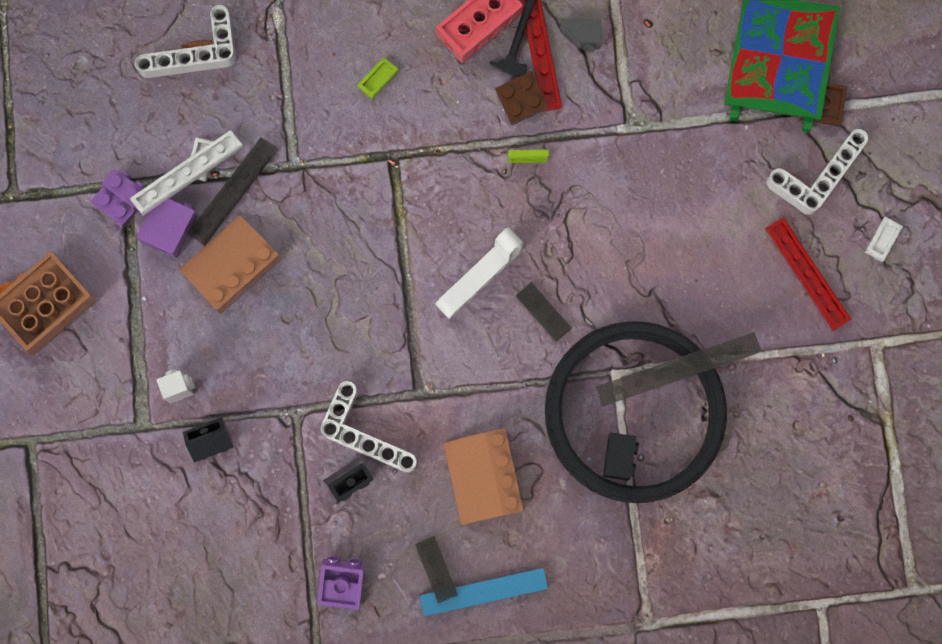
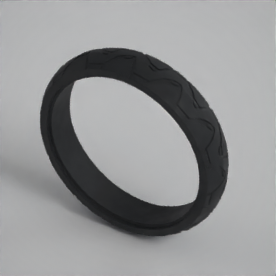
[545,321,727,503]

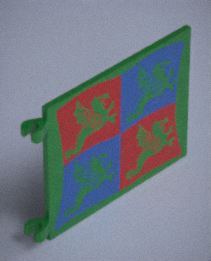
[724,0,840,133]

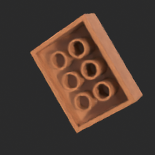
[179,215,281,315]
[0,251,97,355]
[444,428,523,525]

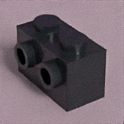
[183,417,234,463]
[603,432,639,481]
[323,458,374,503]

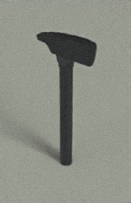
[489,0,535,77]

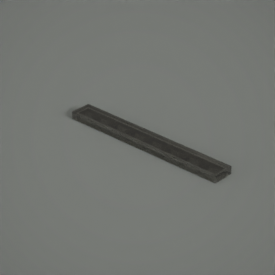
[595,332,762,407]

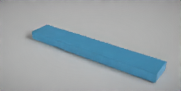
[419,568,548,616]

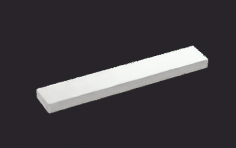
[130,130,243,216]

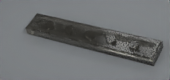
[187,137,278,246]

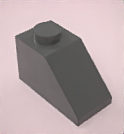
[560,19,601,52]

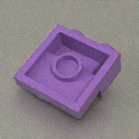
[90,168,145,228]
[317,556,365,610]

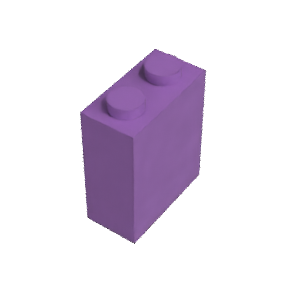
[136,196,198,258]

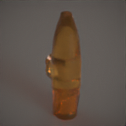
[181,40,212,49]

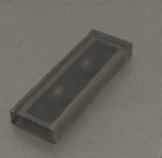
[516,282,572,342]
[415,536,458,604]

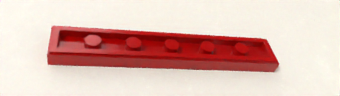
[520,0,562,112]
[765,217,852,331]

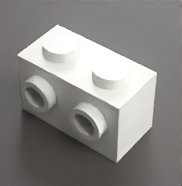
[156,369,195,403]

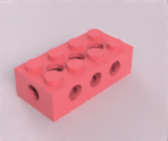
[436,0,523,64]

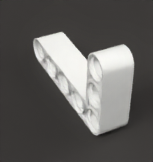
[135,5,236,78]
[766,129,868,215]
[435,227,523,319]
[321,381,417,473]

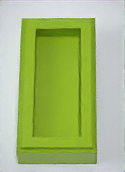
[357,57,399,100]
[507,150,549,163]

